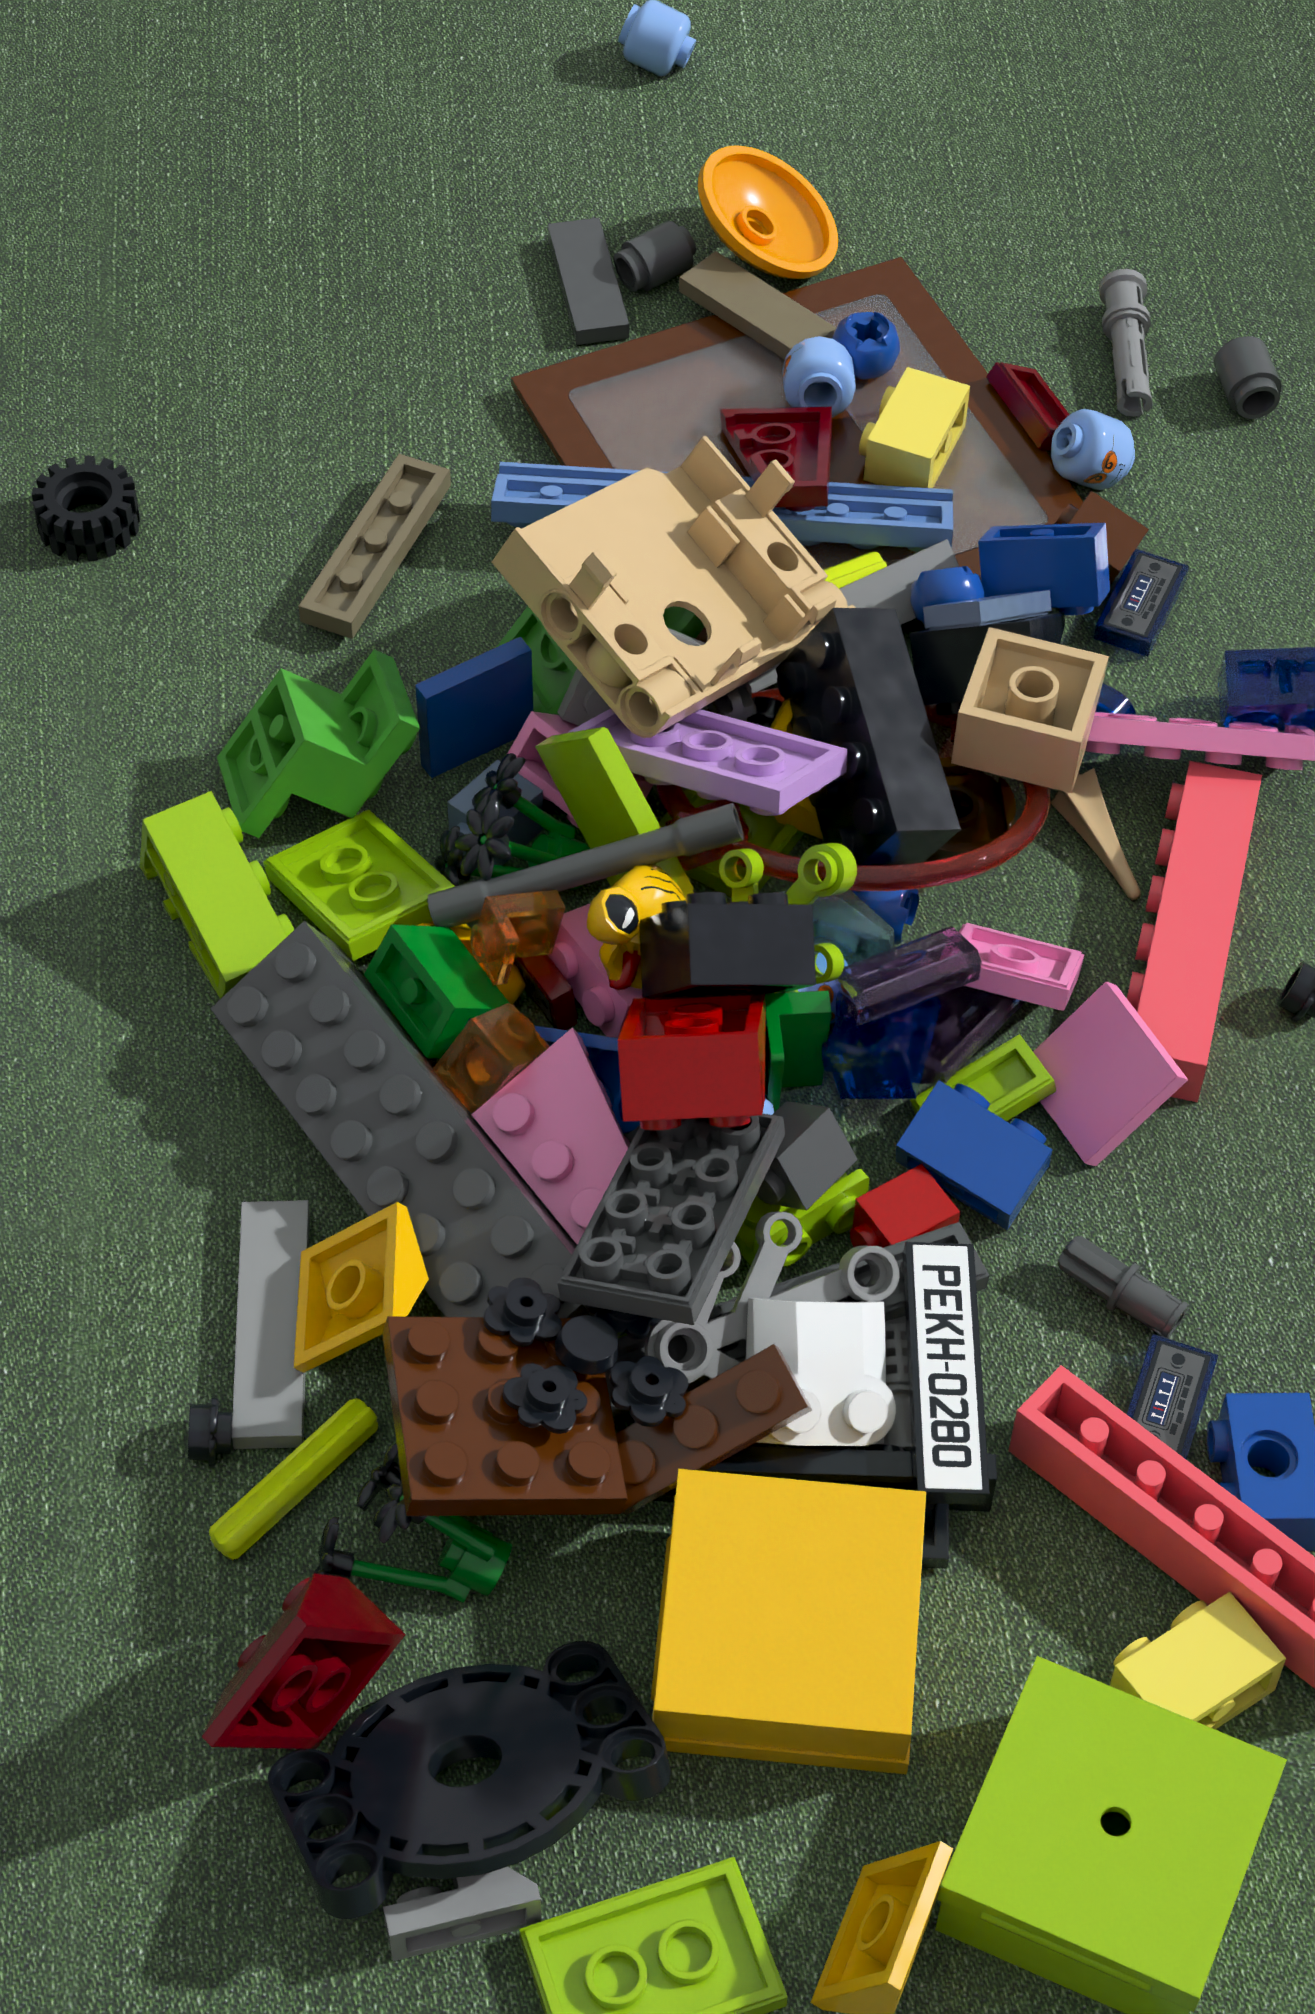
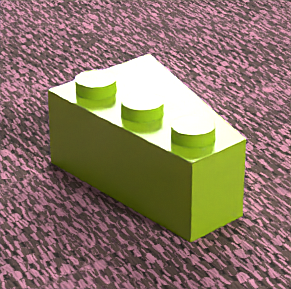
[140,791,294,999]

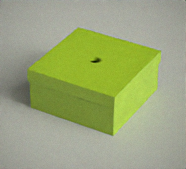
[935,1656,1287,2014]

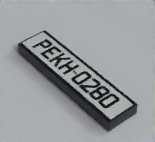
[902,1242,990,1505]

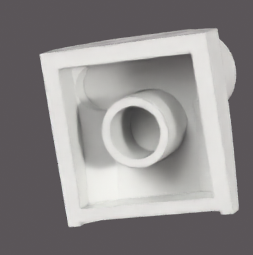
[746,1298,896,1446]

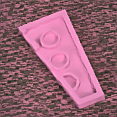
[1085,712,1315,770]
[471,1027,630,1245]

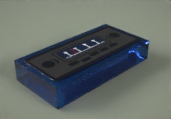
[1094,549,1189,657]
[1127,1334,1219,1460]

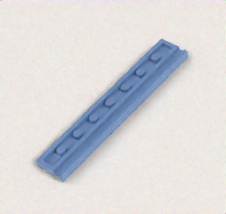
[491,462,953,552]

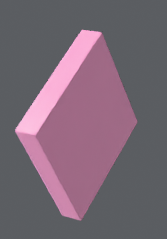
[939,923,1084,1011]
[1033,982,1188,1167]

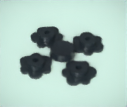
[483,1278,688,1434]

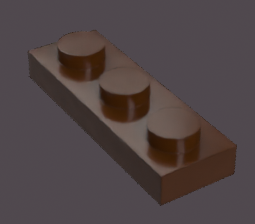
[616,1344,812,1515]

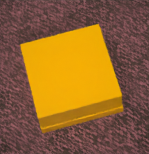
[651,1469,926,1774]

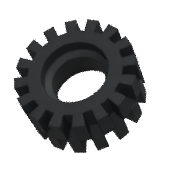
[32,456,140,561]

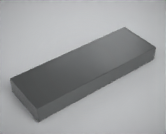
[547,218,629,345]

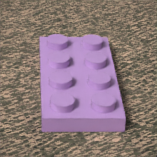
[568,708,847,816]

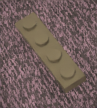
[299,454,451,639]

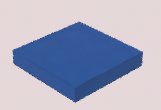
[415,637,533,778]

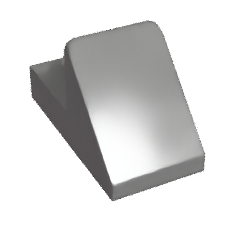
[383,1867,541,1961]

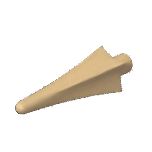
[1050,768,1141,900]

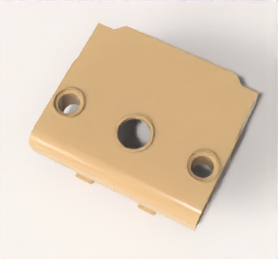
[492,435,855,738]

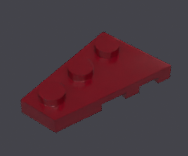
[720,406,832,512]

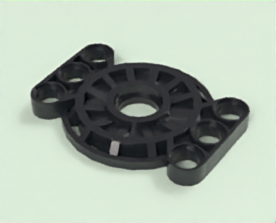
[268,1641,671,1919]

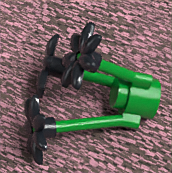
[434,753,590,890]
[314,1442,512,1603]

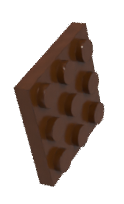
[382,1316,628,1516]

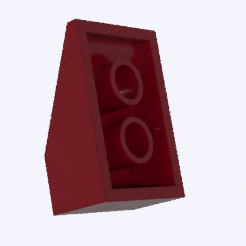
[202,1573,406,1749]

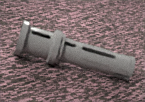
[1099,269,1153,417]

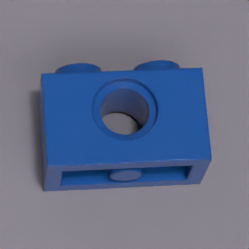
[1207,1393,1315,1551]

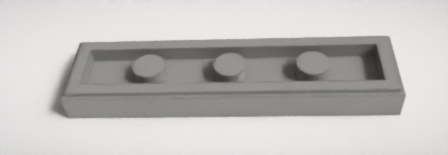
[232,1200,310,1449]

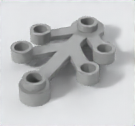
[645,1212,899,1383]

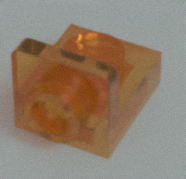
[470,890,566,986]
[433,1003,550,1114]

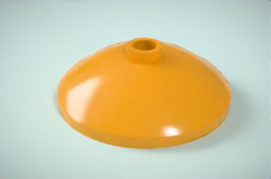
[698,146,838,279]

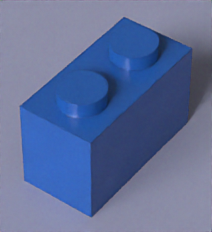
[978,523,1110,615]
[896,1080,1053,1230]

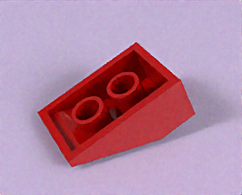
[618,992,766,1130]

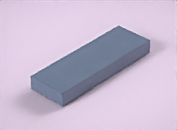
[923,590,1052,631]

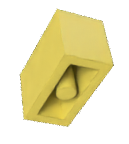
[859,367,970,488]
[1110,1592,1286,1730]

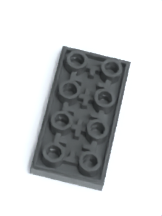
[557,1114,785,1325]

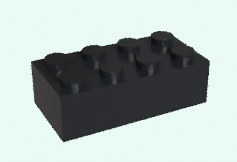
[776,608,961,886]

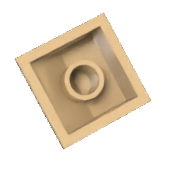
[951,627,1109,793]

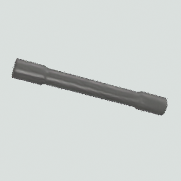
[427,803,744,928]

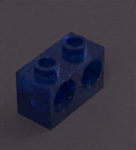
[1218,647,1315,731]
[822,961,941,1099]

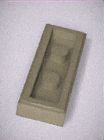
[679,251,837,360]

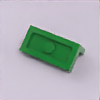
[364,924,512,1059]
[765,990,832,1112]

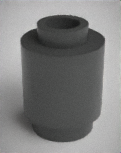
[614,220,696,292]
[1214,336,1282,419]

